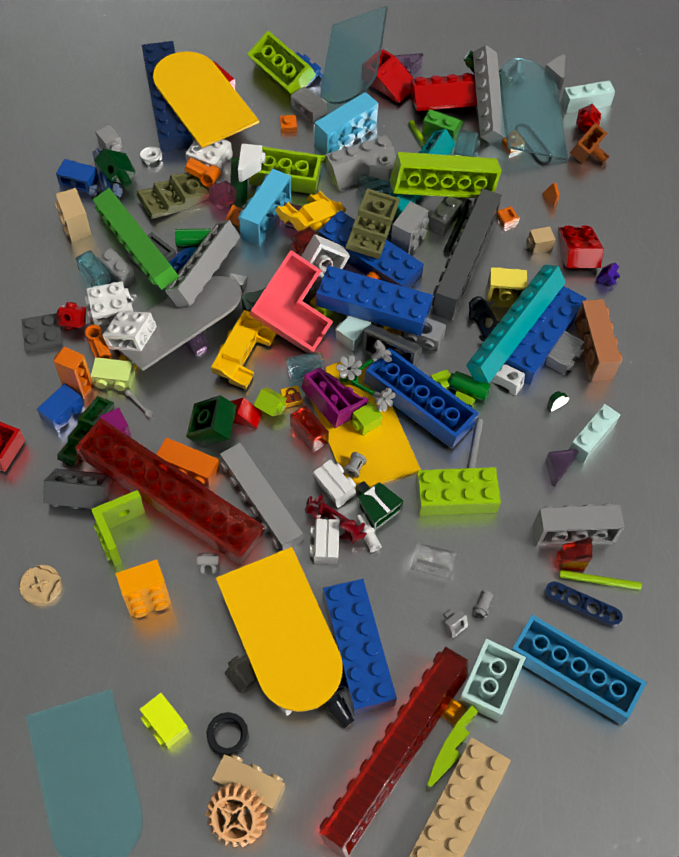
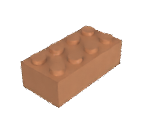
[575,299,622,382]

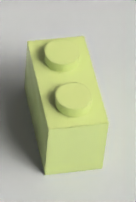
[90,357,135,391]

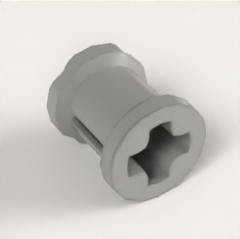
[343,452,367,478]

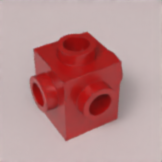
[576,103,601,134]
[56,302,86,330]

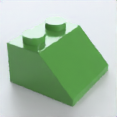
[422,109,464,141]

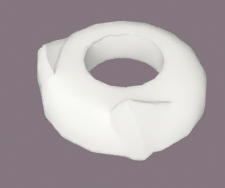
[140,146,162,166]

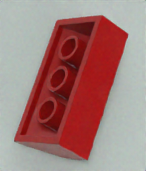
[410,73,477,111]

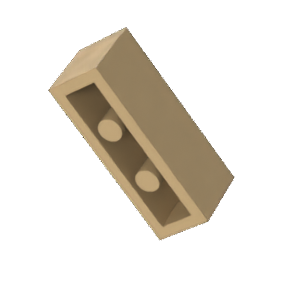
[212,754,285,813]

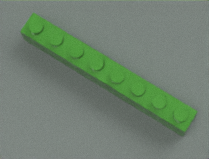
[93,188,179,290]

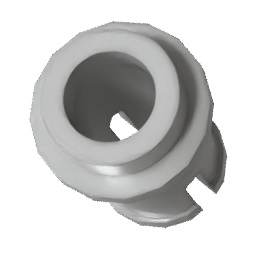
[472,591,493,619]

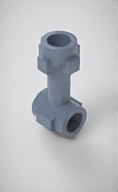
[89,184,123,200]

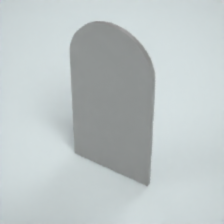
[118,276,242,371]

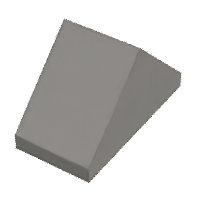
[543,55,565,89]

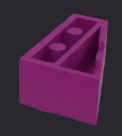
[301,367,368,428]

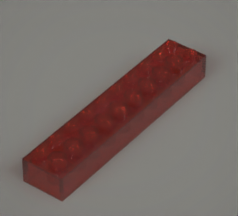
[75,418,265,566]
[319,647,468,857]

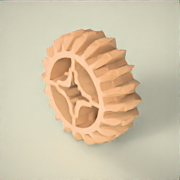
[205,782,268,848]

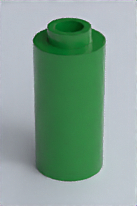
[175,228,211,247]
[448,371,491,401]

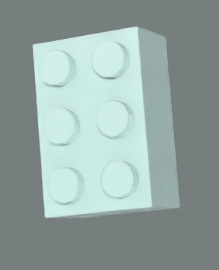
[458,639,526,722]

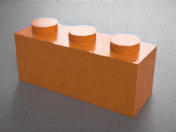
[54,347,93,400]
[155,437,220,487]

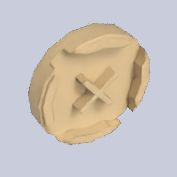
[19,565,62,606]

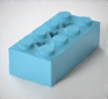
[314,92,378,155]
[238,169,291,247]

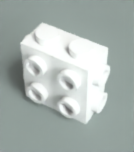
[185,139,233,171]
[85,281,133,327]
[103,311,157,351]

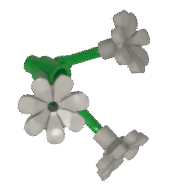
[336,340,396,412]

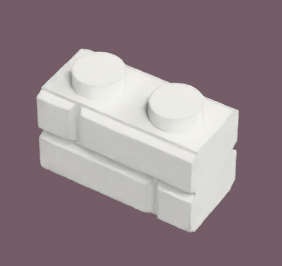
[312,460,356,508]
[310,519,339,565]

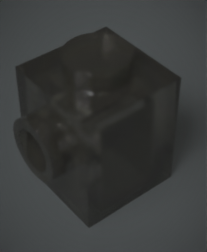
[224,654,257,693]

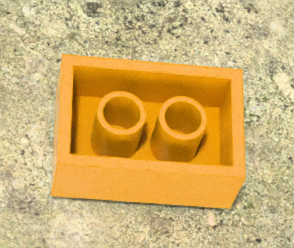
[115,559,171,618]

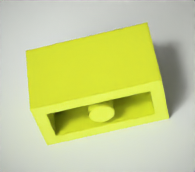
[140,693,189,748]

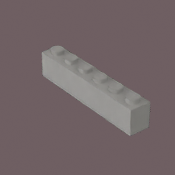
[473,45,505,144]
[166,220,240,307]
[219,443,303,551]

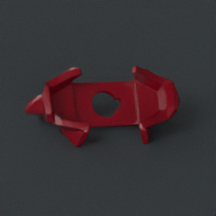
[304,495,367,545]

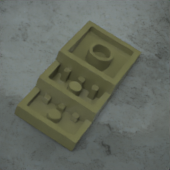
[136,172,216,219]
[346,188,400,259]

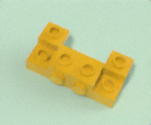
[274,191,347,233]
[211,310,277,390]

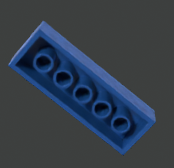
[318,210,424,288]
[316,265,433,336]
[504,286,587,385]
[363,347,479,449]
[322,579,397,716]

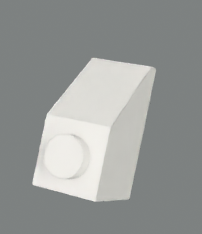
[238,144,266,182]

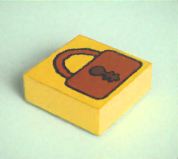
[280,385,303,408]

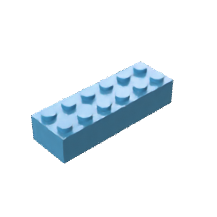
[512,614,647,725]

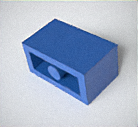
[56,159,98,193]
[37,383,84,431]

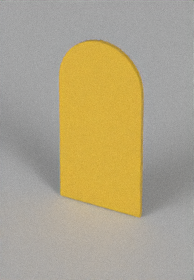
[153,51,259,148]
[311,362,421,492]
[216,547,343,712]

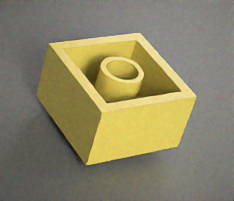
[486,267,527,308]

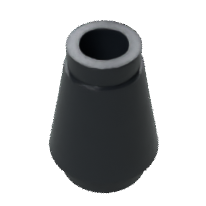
[325,694,355,728]

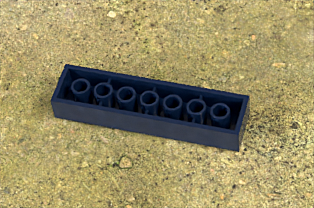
[141,41,193,153]

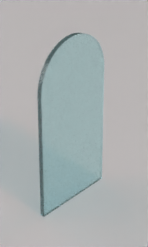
[321,6,388,104]
[500,58,568,161]
[26,689,143,857]

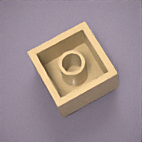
[54,188,92,242]

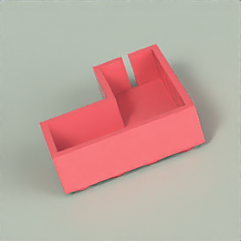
[249,250,333,355]

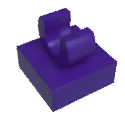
[596,262,620,286]

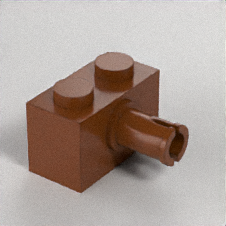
[570,123,610,164]

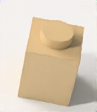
[526,226,555,254]

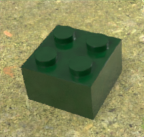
[186,395,237,447]

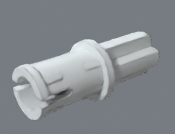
[354,514,382,552]

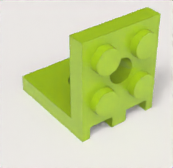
[91,490,145,566]

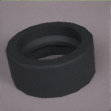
[206,712,249,757]

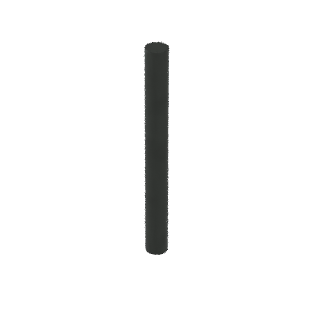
[443,199,472,254]

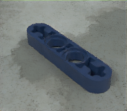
[544,581,623,628]

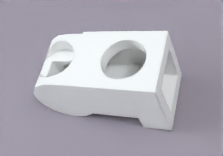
[491,364,525,396]

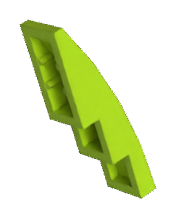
[425,706,478,792]

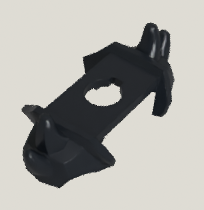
[469,296,500,342]

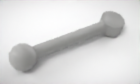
[124,389,153,418]

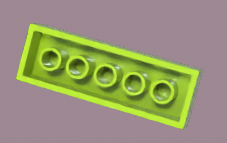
[390,152,502,198]

